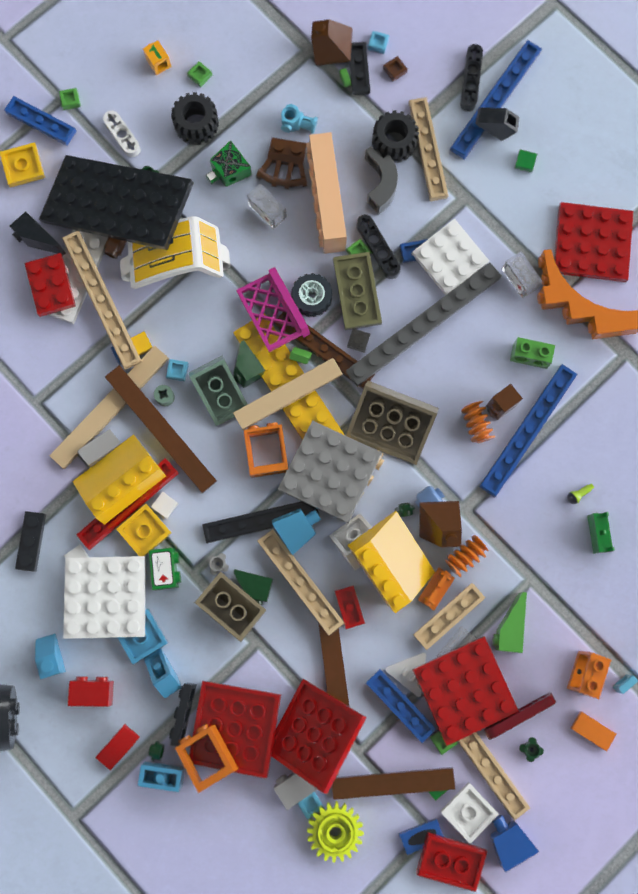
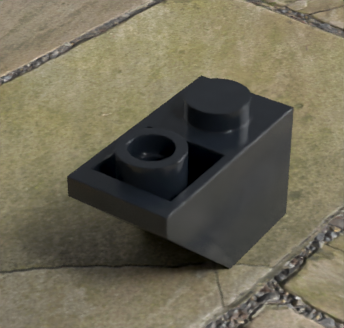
[476,107,520,141]

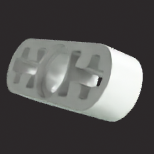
[103,111,140,157]

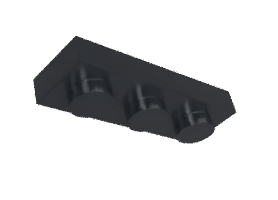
[349,42,370,95]
[15,511,46,572]
[169,683,197,747]

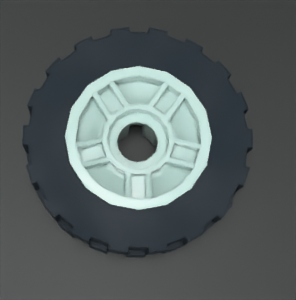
[291,273,332,317]

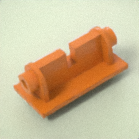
[418,567,455,611]

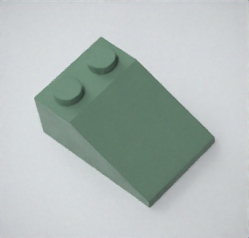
[189,356,248,426]

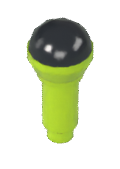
[567,484,594,504]

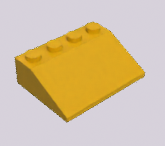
[72,434,166,525]
[347,511,435,613]

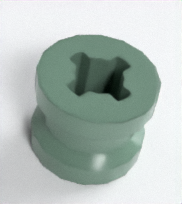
[154,385,175,406]

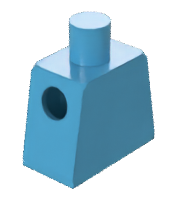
[272,508,321,555]

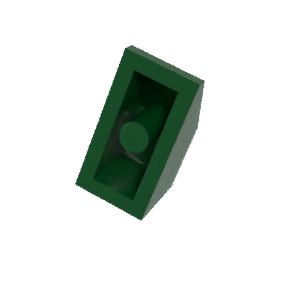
[233,340,265,388]
[233,569,273,605]

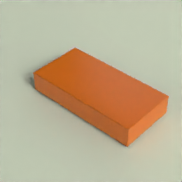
[570,711,617,751]

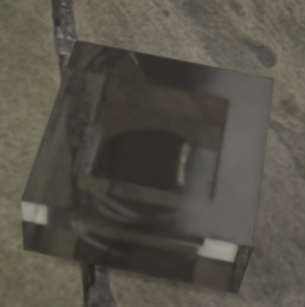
[347,328,370,353]

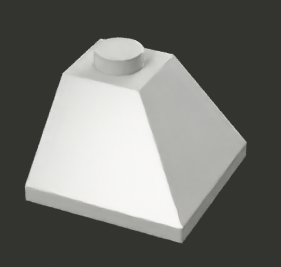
[329,514,372,571]

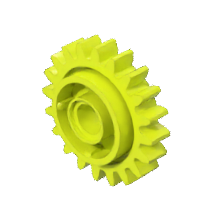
[307,801,364,863]

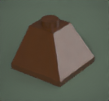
[311,19,353,66]
[419,501,462,547]

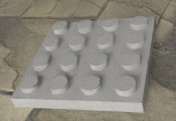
[278,420,382,523]

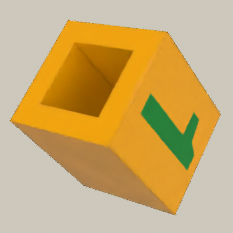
[143,40,171,75]

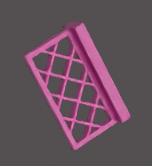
[236,267,310,352]

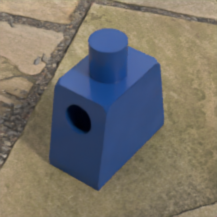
[490,815,539,872]

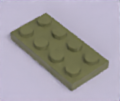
[333,252,382,330]

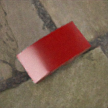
[95,724,140,771]

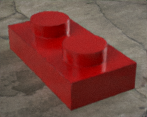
[335,585,365,629]

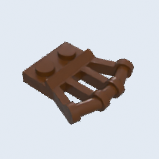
[256,137,307,189]

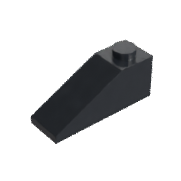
[9,211,66,256]

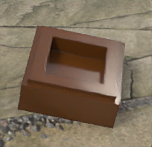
[383,56,408,82]

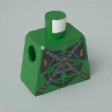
[206,141,252,186]

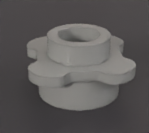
[207,553,229,575]

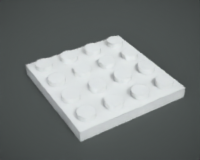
[63,556,146,639]

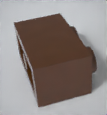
[486,384,523,420]

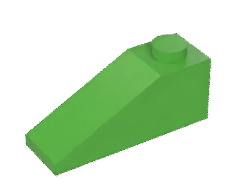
[492,592,527,653]

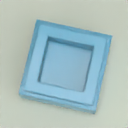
[367,31,389,54]
[166,359,189,381]
[613,674,638,694]
[297,792,324,820]

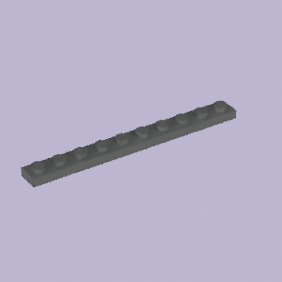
[346,263,502,387]

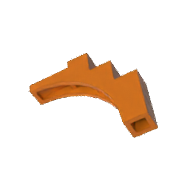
[537,249,638,340]

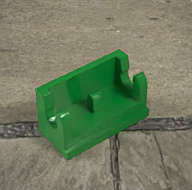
[587,512,615,554]

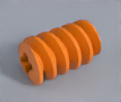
[461,401,496,443]
[445,535,489,577]

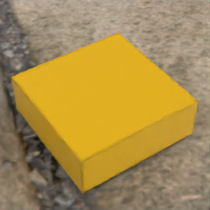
[131,331,153,356]

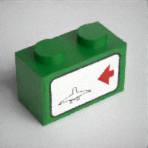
[149,547,181,590]

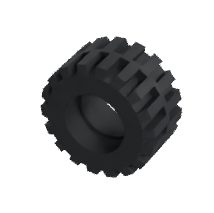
[171,92,219,145]
[372,110,419,163]

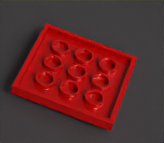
[554,202,634,282]
[412,636,519,746]
[271,679,367,794]
[189,681,281,778]

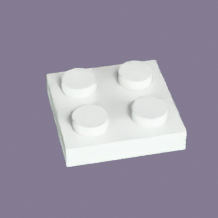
[440,782,499,844]

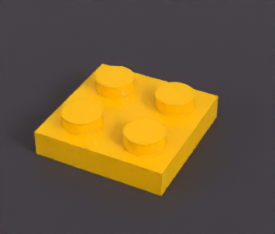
[0,142,45,188]
[116,504,172,556]

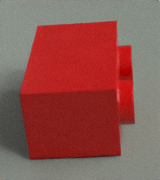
[68,676,114,707]

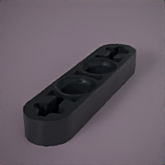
[460,44,483,112]
[357,214,401,279]

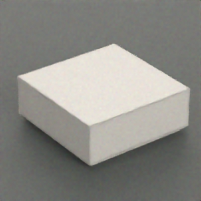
[151,492,179,519]

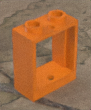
[244,422,288,478]
[567,651,612,699]
[175,724,238,793]

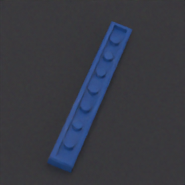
[450,40,542,160]
[479,364,578,497]

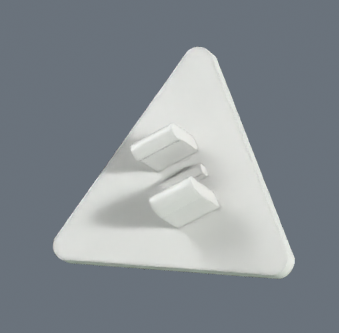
[385,653,426,697]

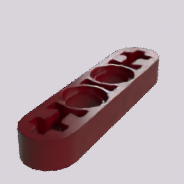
[484,692,556,740]

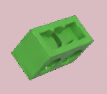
[510,337,555,369]

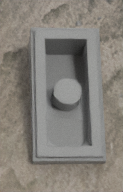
[77,429,121,467]

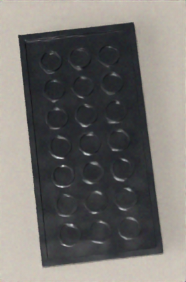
[39,155,194,250]

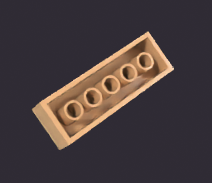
[306,132,347,254]

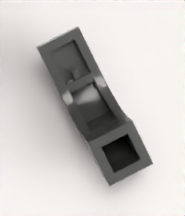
[365,146,398,215]

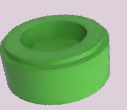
[339,68,351,88]

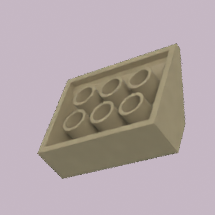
[346,381,439,465]

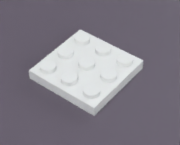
[411,219,489,296]

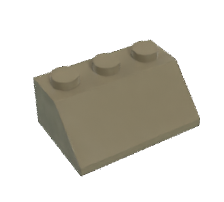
[194,572,266,642]

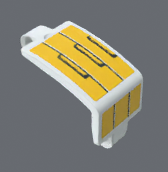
[120,216,231,289]

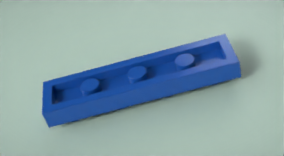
[4,96,77,146]
[366,669,436,743]

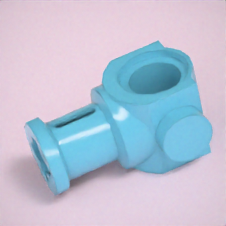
[281,104,318,134]

